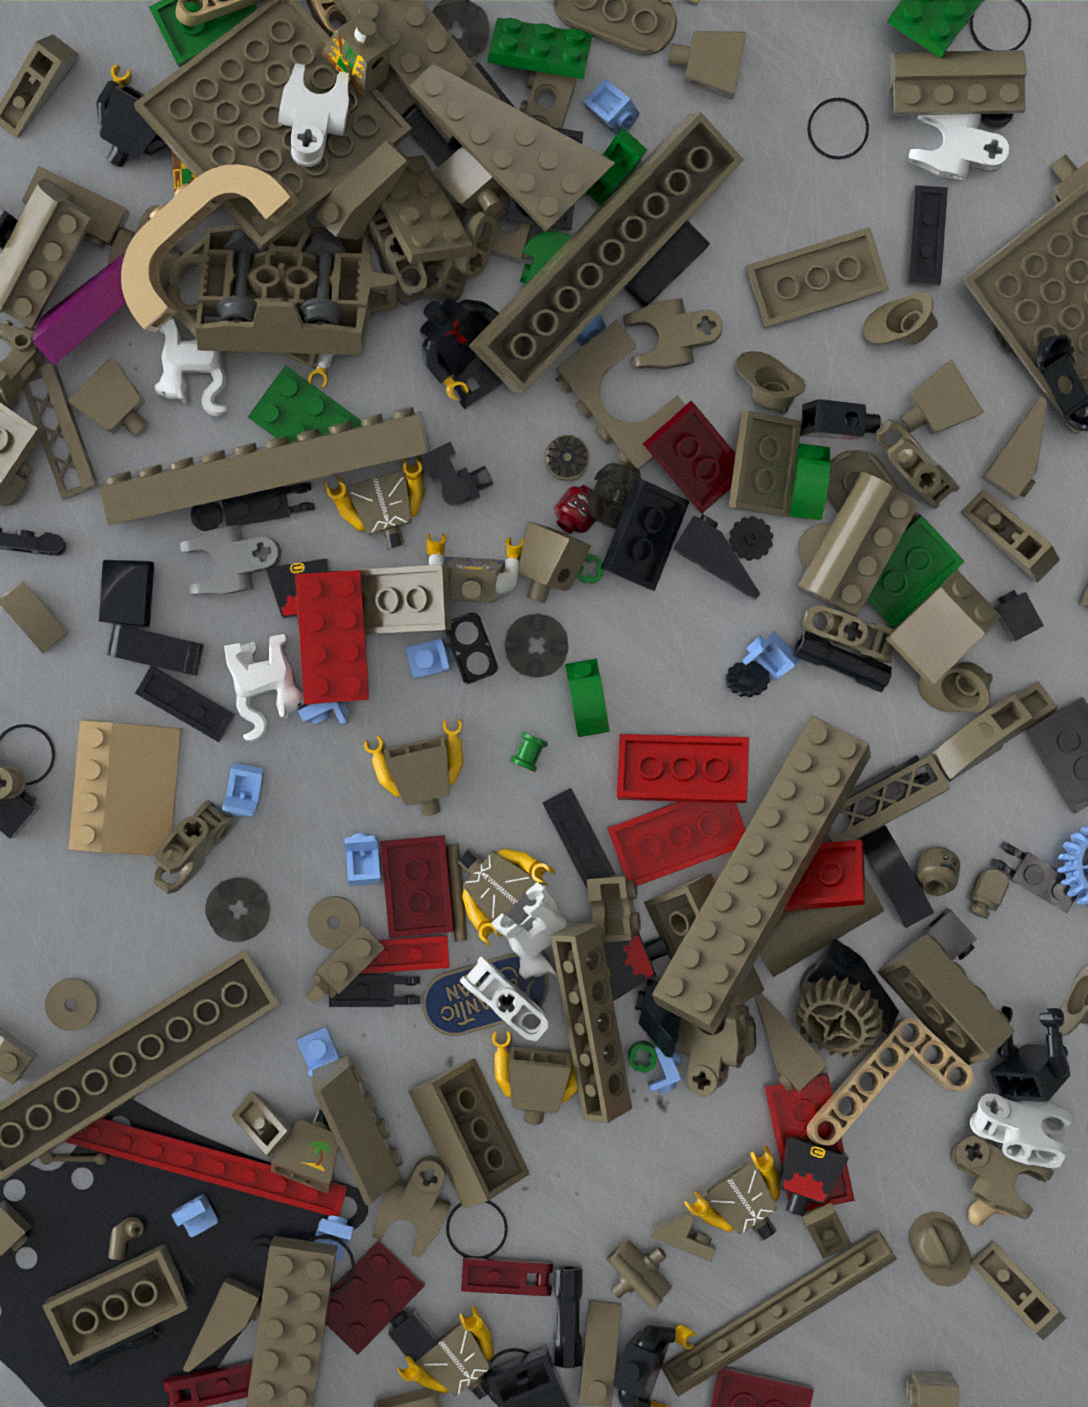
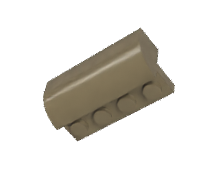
[889,50,1027,116]
[0,178,94,328]
[797,472,920,617]
[759,876,884,977]

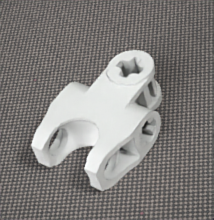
[278,63,349,167]
[907,114,1009,181]
[460,956,549,1041]
[970,1093,1072,1168]

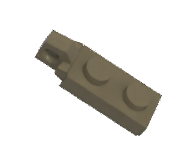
[305,924,385,1005]

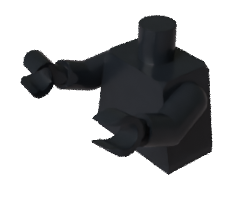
[990,1006,1070,1102]

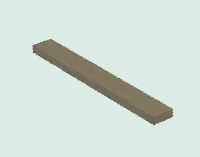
[661,1231,897,1397]

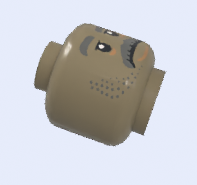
[916,847,960,896]

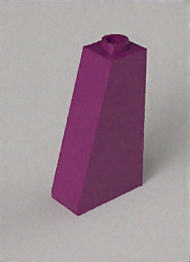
[32,252,126,365]

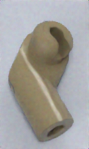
[108,1217,144,1260]

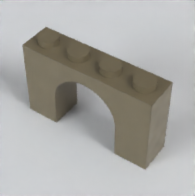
[555,319,685,472]

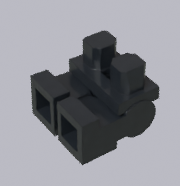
[421,442,494,506]

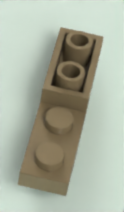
[932,682,1057,782]

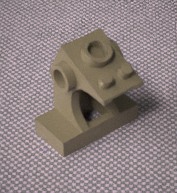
[0,320,44,410]

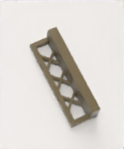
[22,363,100,500]
[827,754,950,842]

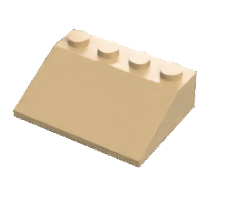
[68,720,182,856]

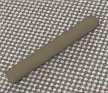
[446,844,467,942]

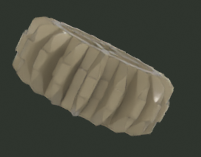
[795,975,883,1058]

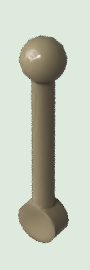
[40,1152,107,1165]

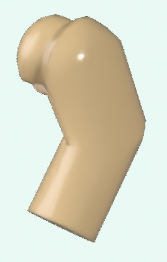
[968,1200,1012,1226]

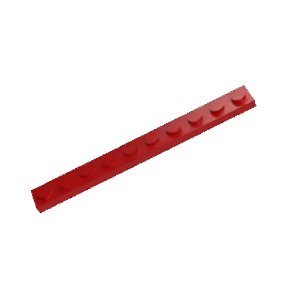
[66,1118,348,1217]

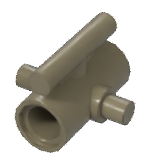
[606,1239,672,1309]

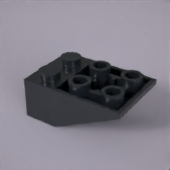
[486,1346,572,1407]

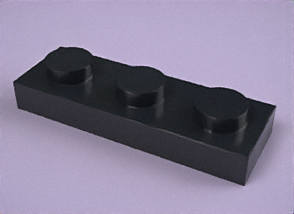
[907,185,948,286]
[135,666,236,742]
[542,788,615,889]

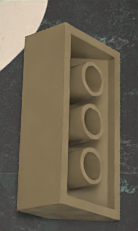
[644,873,765,1009]
[878,934,1015,1065]
[312,1055,403,1206]
[408,1058,530,1208]
[42,1243,189,1365]

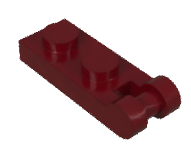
[461,1257,553,1296]
[162,1361,252,1407]

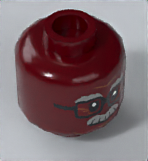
[554,485,602,534]

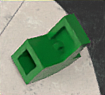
[586,128,647,206]
[520,231,572,287]
[790,443,831,520]
[565,658,610,737]

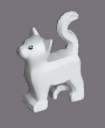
[155,318,228,416]
[224,634,306,743]
[491,882,571,979]

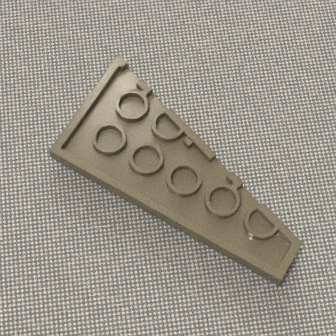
[408,63,616,232]

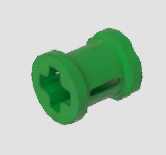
[577,554,604,584]
[509,731,548,772]
[628,1041,658,1073]

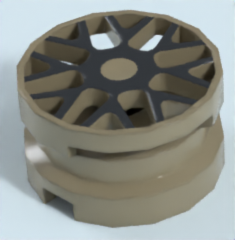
[545,435,590,481]

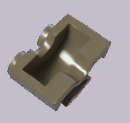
[587,876,641,943]

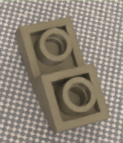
[0,581,67,654]

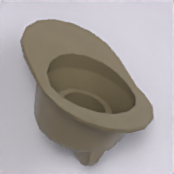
[863,292,938,345]
[736,351,806,414]
[918,662,993,712]
[1058,966,1088,1036]
[909,1211,972,1287]

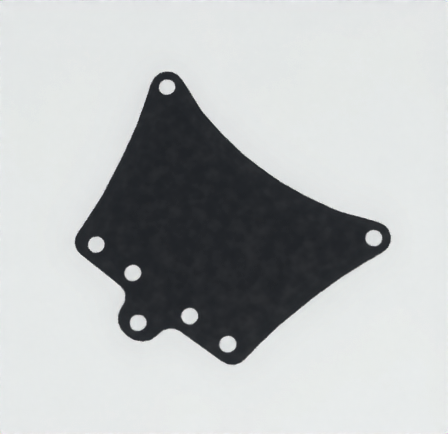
[0,1100,368,1407]

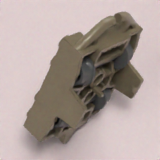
[166,216,398,355]

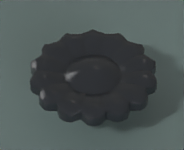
[729,516,773,561]
[725,661,770,697]

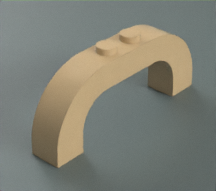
[121,164,300,332]

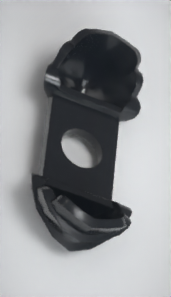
[1036,335,1088,431]

